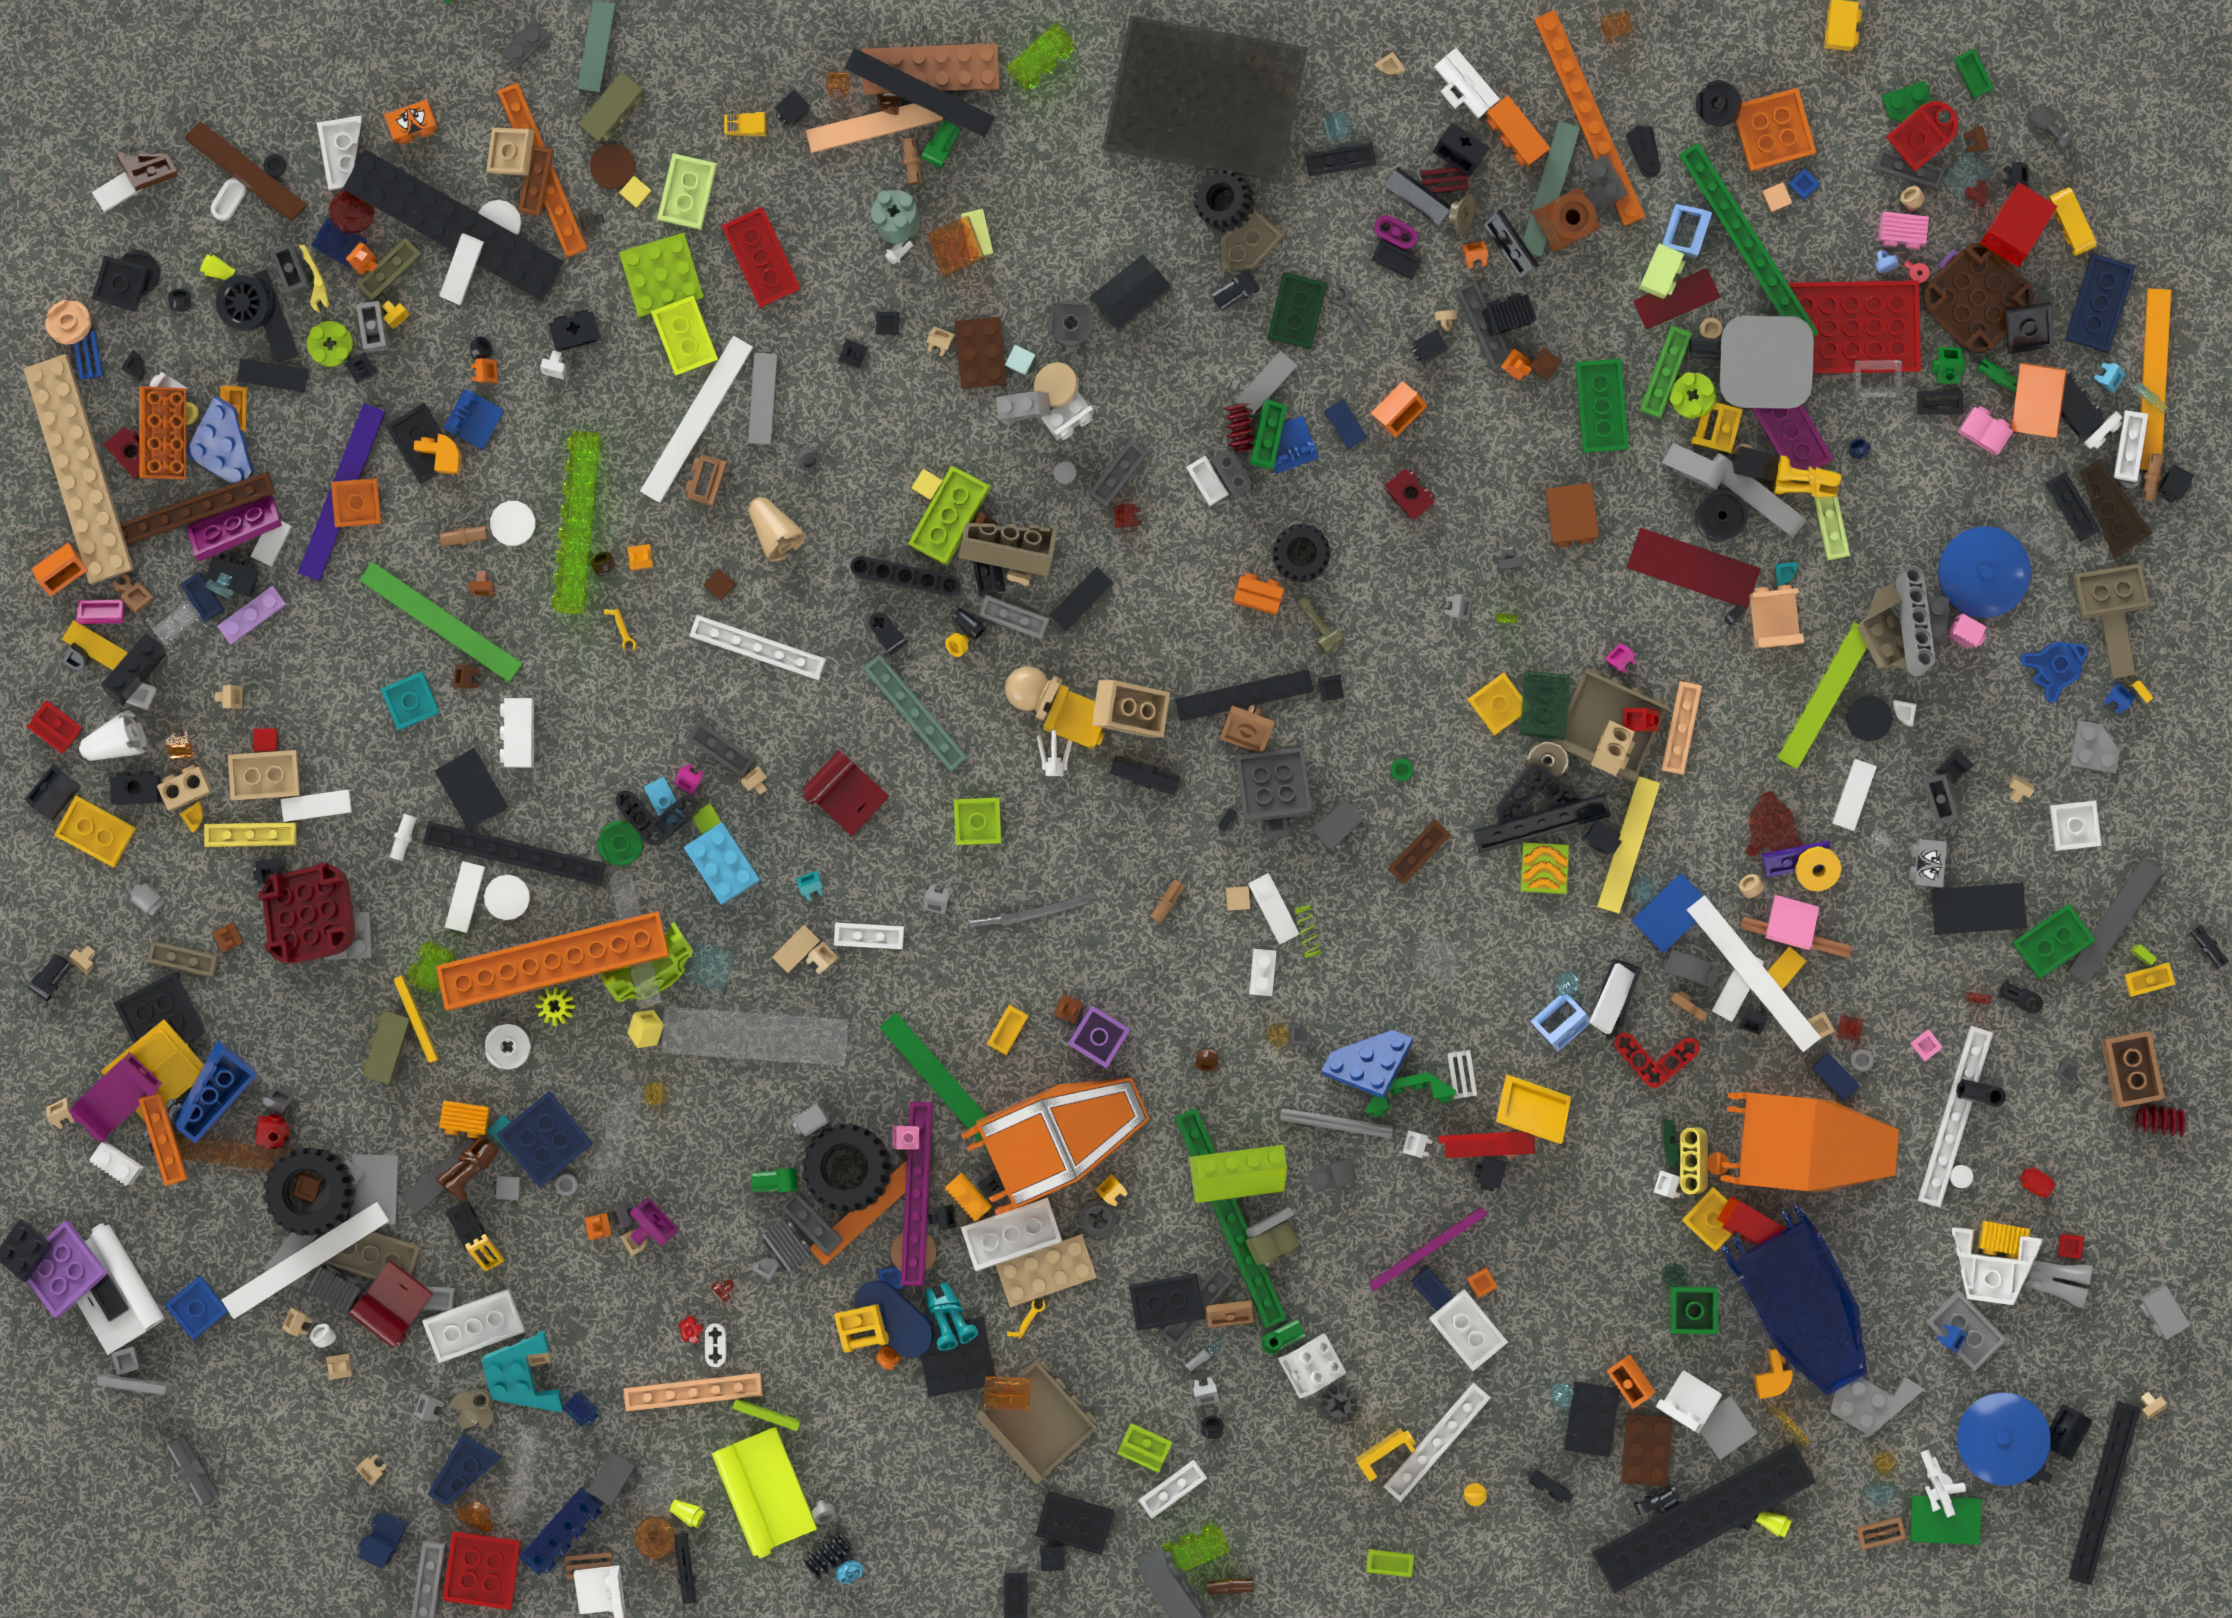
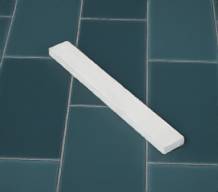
[640,335,753,503]
[1687,895,1821,1052]
[1918,1026,1993,1208]
[222,1201,390,1319]

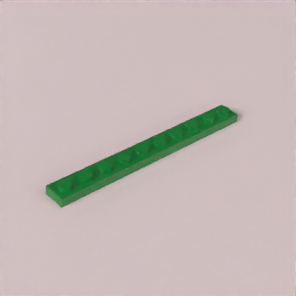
[1679,143,1819,337]
[1174,1108,1287,1328]

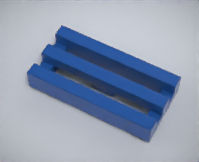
[74,331,103,380]

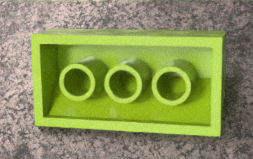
[1189,1145,1287,1203]

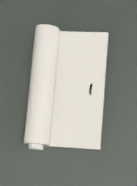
[77,1223,165,1355]

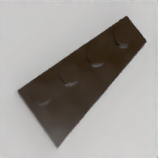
[2080,459,2152,560]

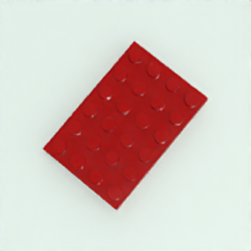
[1788,280,1921,374]

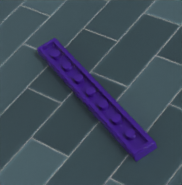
[298,403,386,581]

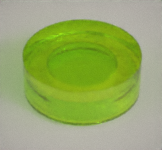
[1495,613,1518,624]

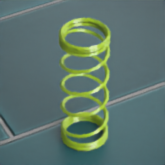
[1294,905,1322,958]

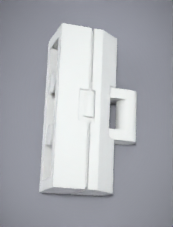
[1434,48,1500,119]

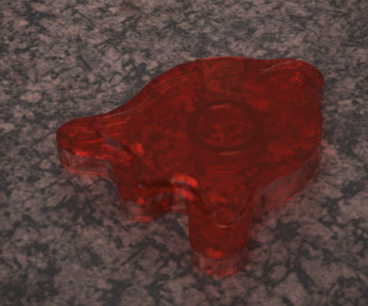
[1745,792,1803,857]

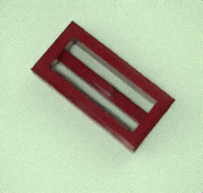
[1421,167,1469,193]

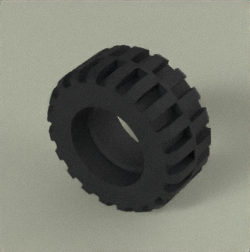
[802,1124,892,1212]
[263,1148,355,1236]

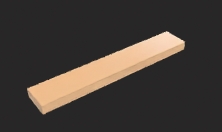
[806,103,943,153]
[623,1373,763,1411]

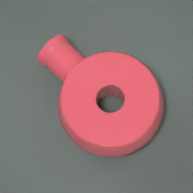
[1903,260,1930,284]

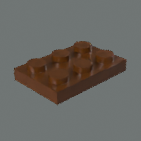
[955,317,1007,389]
[1621,1413,1673,1487]

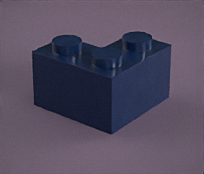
[357,1511,409,1569]

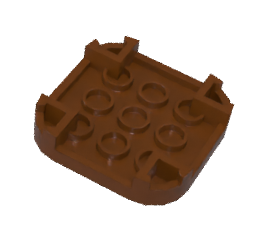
[1922,242,2034,353]

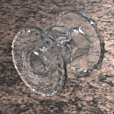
[146,592,207,653]

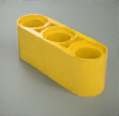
[2047,187,2097,256]

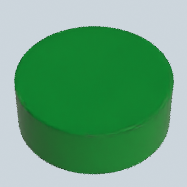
[1390,759,1413,782]

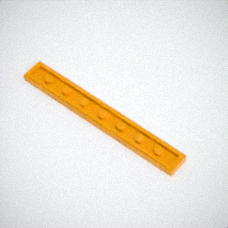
[2139,288,2171,471]

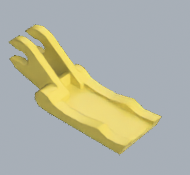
[298,245,329,313]

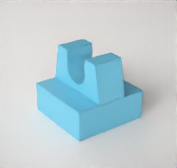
[2094,363,2126,394]

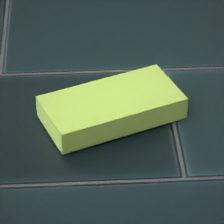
[961,209,993,259]

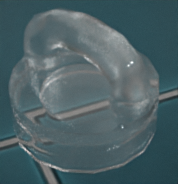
[1868,829,1892,852]

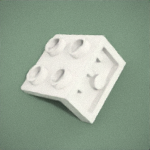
[1041,391,1094,441]
[1278,1334,1346,1399]
[1656,1371,1722,1434]
[574,1565,626,1618]

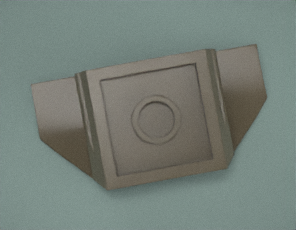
[1857,583,1935,670]

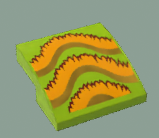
[1520,842,1569,894]

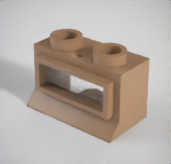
[685,454,728,507]

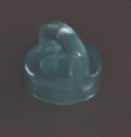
[1555,971,1578,996]
[1550,1383,1574,1409]

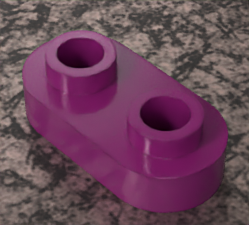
[1374,215,1417,250]

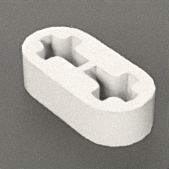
[705,1323,727,1367]

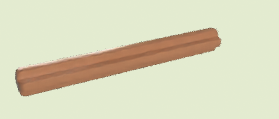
[1741,917,1852,958]

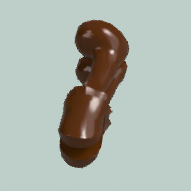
[435,1137,499,1204]

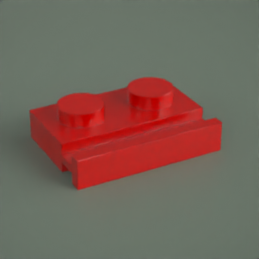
[26,700,84,754]

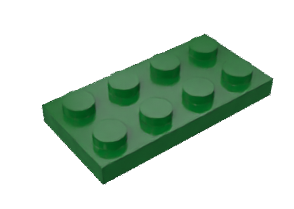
[1575,358,1629,454]

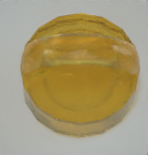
[644,1082,667,1106]

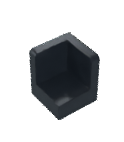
[1317,674,1344,702]
[1936,749,1974,784]

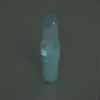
[2134,381,2171,413]

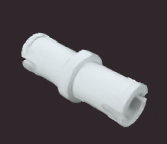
[389,813,417,861]

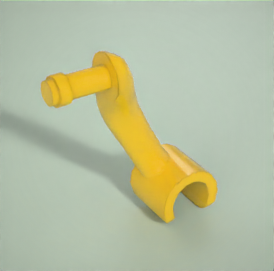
[604,608,637,651]
[1007,1299,1045,1339]

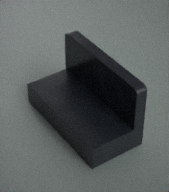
[25,764,80,821]
[2049,1404,2093,1461]

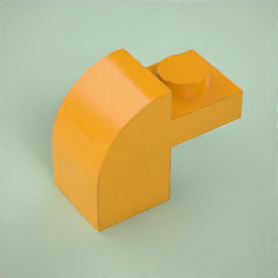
[414,434,462,475]
[1754,1347,1793,1399]

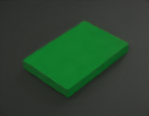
[2012,904,2096,980]
[1910,1495,1982,1545]

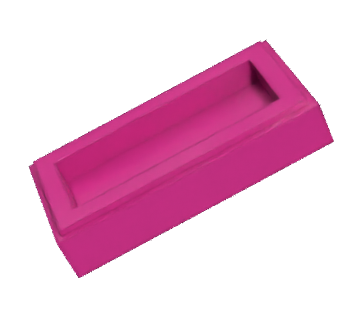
[77,600,125,624]

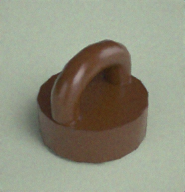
[1195,1049,1218,1072]

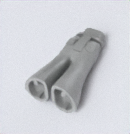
[2024,1261,2092,1309]

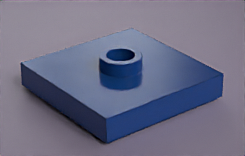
[165,1276,229,1340]

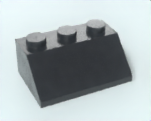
[1090,255,1171,332]

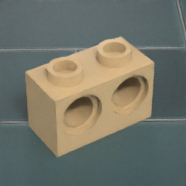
[1591,721,1635,776]
[157,765,213,811]

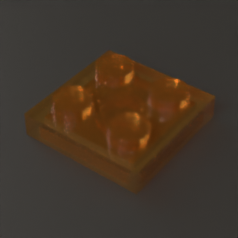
[927,216,985,277]

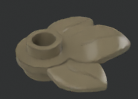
[450,1388,494,1429]

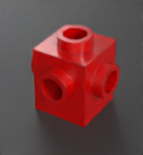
[254,1114,290,1149]

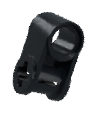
[869,612,908,656]

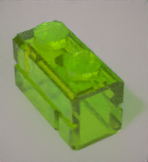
[407,940,455,994]

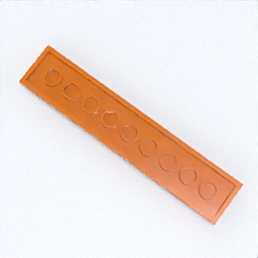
[436,911,669,1011]

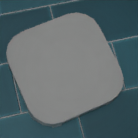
[1720,315,1814,409]

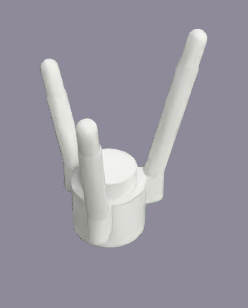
[1037,730,1072,776]

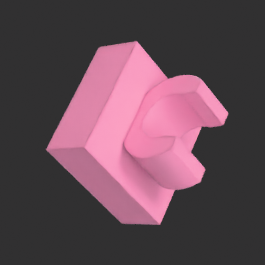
[1909,1029,1943,1062]

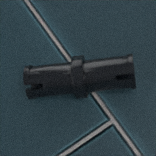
[2189,925,2229,970]

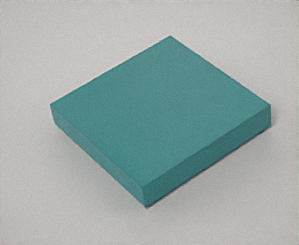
[380,671,440,731]

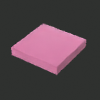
[1765,895,1819,950]

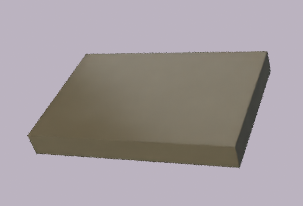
[2073,563,2151,620]

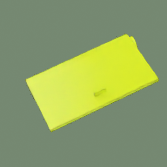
[711,1427,818,1559]

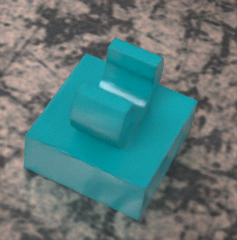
[796,870,823,901]

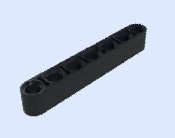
[844,48,995,137]

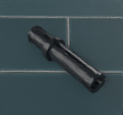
[673,1533,697,1604]

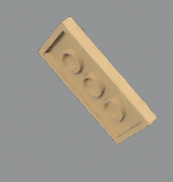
[996,1234,1097,1307]

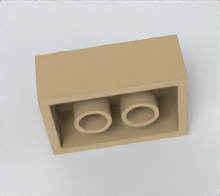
[1092,680,1170,738]

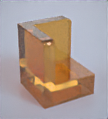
[1599,10,1633,43]

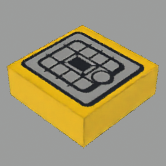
[2128,680,2153,705]

